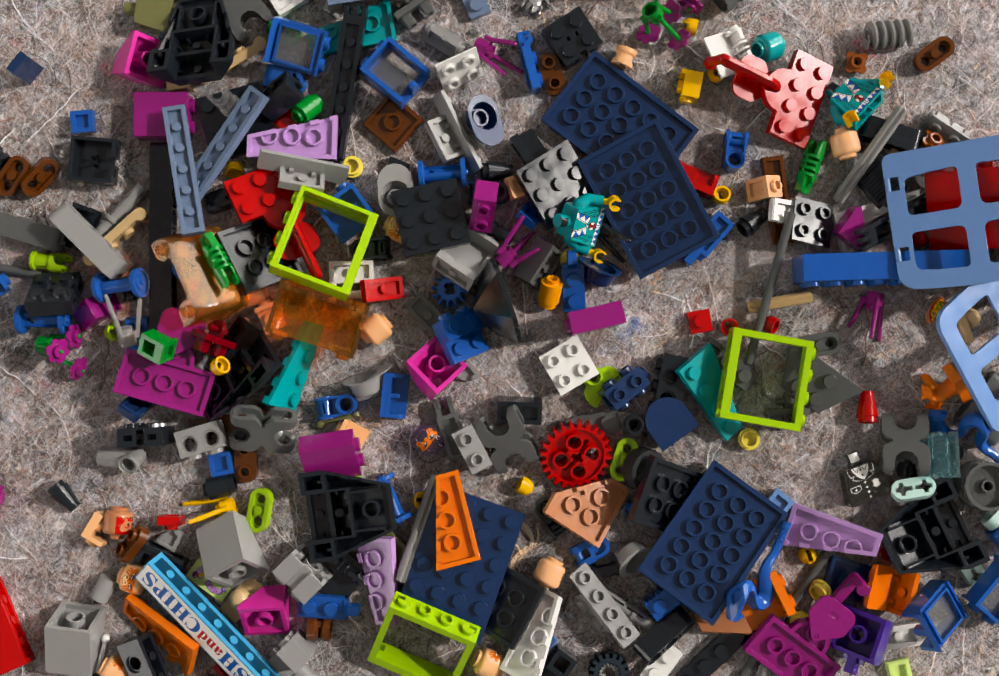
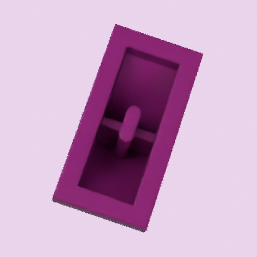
[831,206,867,251]
[74,293,123,331]

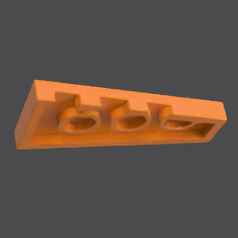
[436,470,481,571]
[122,593,200,676]

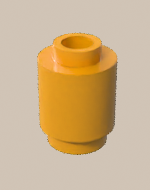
[537,275,563,310]

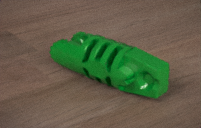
[794,139,828,195]
[199,232,240,289]

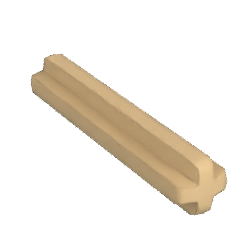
[747,290,813,313]

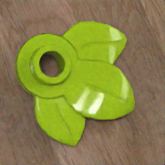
[583,366,619,408]

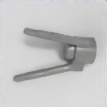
[104,294,142,348]

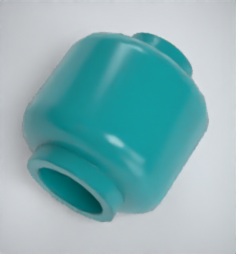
[751,31,786,63]

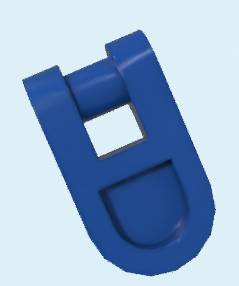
[568,537,610,568]

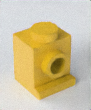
[676,68,704,105]

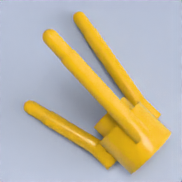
[182,496,238,524]

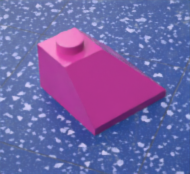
[112,30,165,89]
[405,335,468,401]
[237,584,290,636]

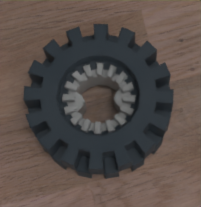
[588,650,630,676]

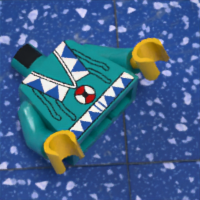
[825,70,896,131]
[553,193,621,264]

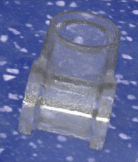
[205,82,240,118]

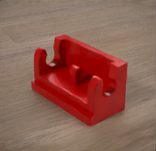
[680,160,720,199]

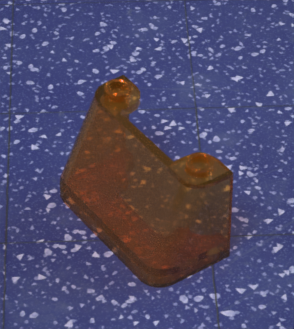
[150,226,249,327]
[265,278,371,361]

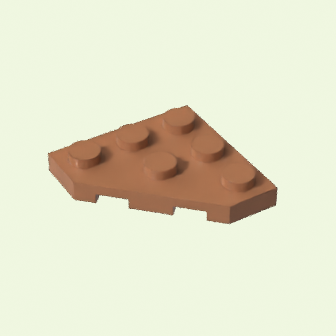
[542,478,630,548]

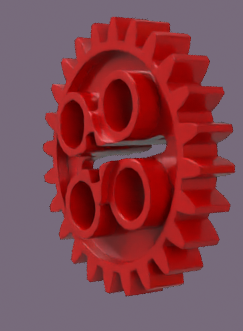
[539,418,612,488]

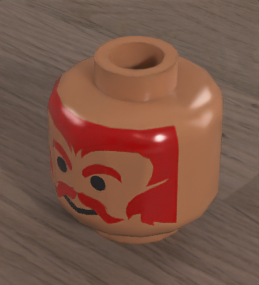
[102,506,134,539]

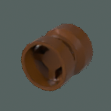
[306,617,332,642]

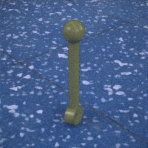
[316,411,361,429]

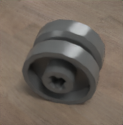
[953,460,999,512]

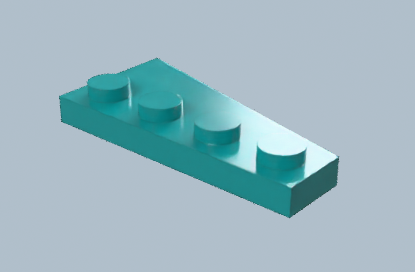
[307,0,398,58]
[262,320,324,411]
[675,343,742,441]

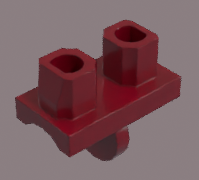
[191,319,237,357]

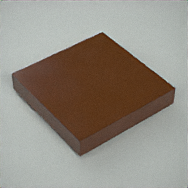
[362,96,424,154]

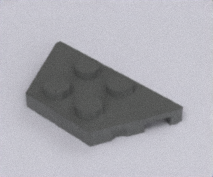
[781,345,863,413]

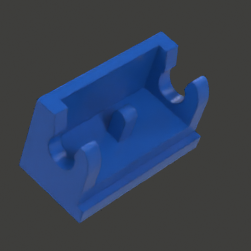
[380,372,410,419]

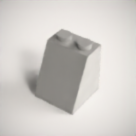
[195,510,269,588]
[44,601,106,676]

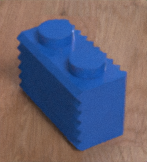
[642,587,681,622]

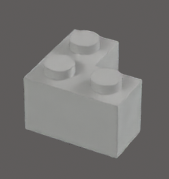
[266,628,318,676]

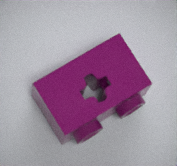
[469,179,499,233]

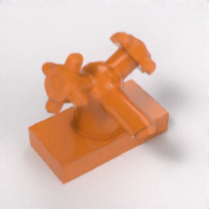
[920,363,972,410]

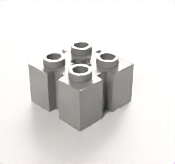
[272,542,334,605]

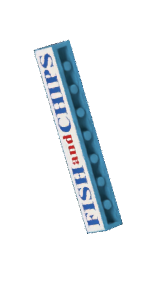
[135,552,281,676]

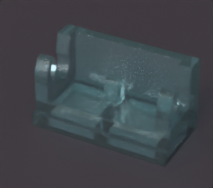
[928,431,961,479]

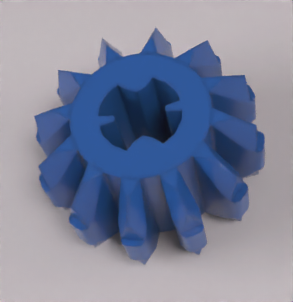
[431,274,469,309]

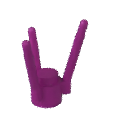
[473,35,523,76]
[495,215,540,269]
[847,291,885,342]

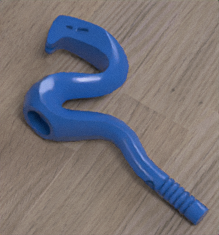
[928,409,999,463]
[726,520,791,622]

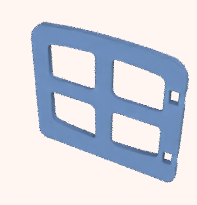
[882,135,999,289]
[936,261,999,431]

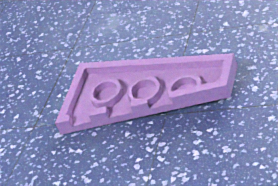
[246,115,338,161]
[783,502,884,557]
[356,536,400,627]

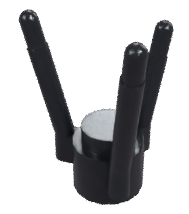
[597,217,631,263]

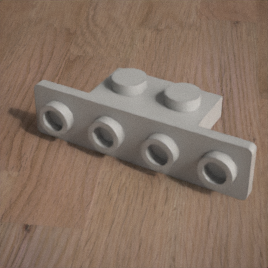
[424,89,483,176]
[257,149,349,193]
[569,563,640,648]

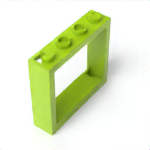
[266,185,379,302]
[715,327,816,432]
[367,591,481,676]

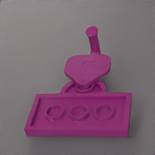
[112,279,216,417]
[742,572,871,676]

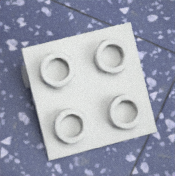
[703,25,753,79]
[435,46,484,92]
[538,335,599,396]

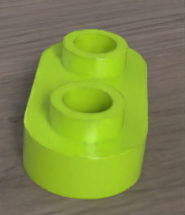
[609,437,639,481]
[246,487,274,533]

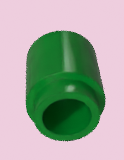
[291,94,324,124]

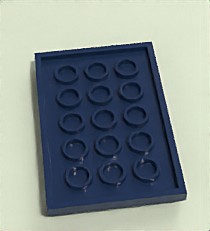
[541,50,699,157]
[578,118,720,280]
[636,460,788,626]
[402,492,526,645]

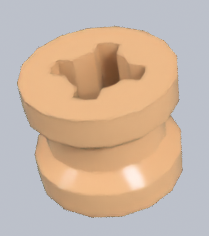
[611,45,637,71]

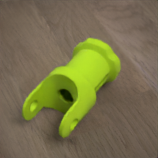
[29,251,74,273]

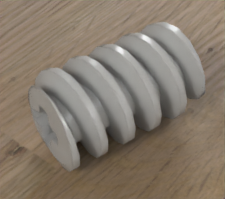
[863,19,914,50]

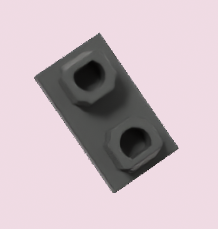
[394,0,434,31]
[765,392,810,427]

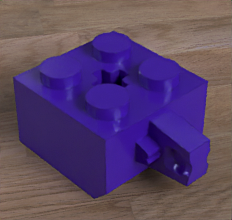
[831,604,894,675]

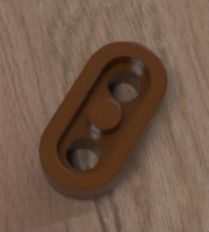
[913,36,955,73]
[537,52,566,97]
[0,156,31,197]
[20,157,60,197]
[234,439,259,483]
[115,525,149,563]

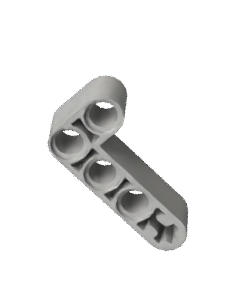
[48,201,134,280]

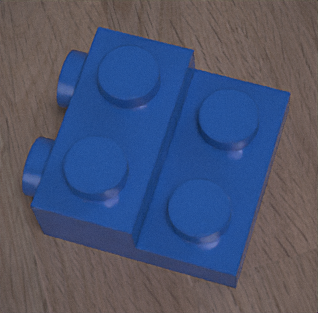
[316,181,374,244]
[432,305,490,367]

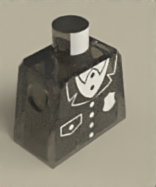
[839,451,891,508]

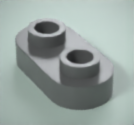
[799,332,842,357]

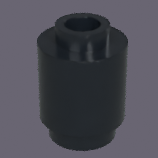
[202,474,238,500]

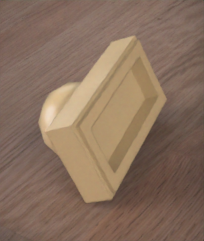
[945,301,981,344]
[220,577,264,624]

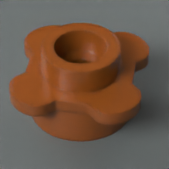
[845,51,868,74]
[921,129,945,148]

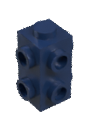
[597,365,651,411]

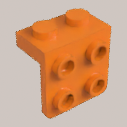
[863,563,921,618]
[742,570,797,631]

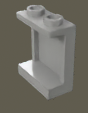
[431,221,500,291]

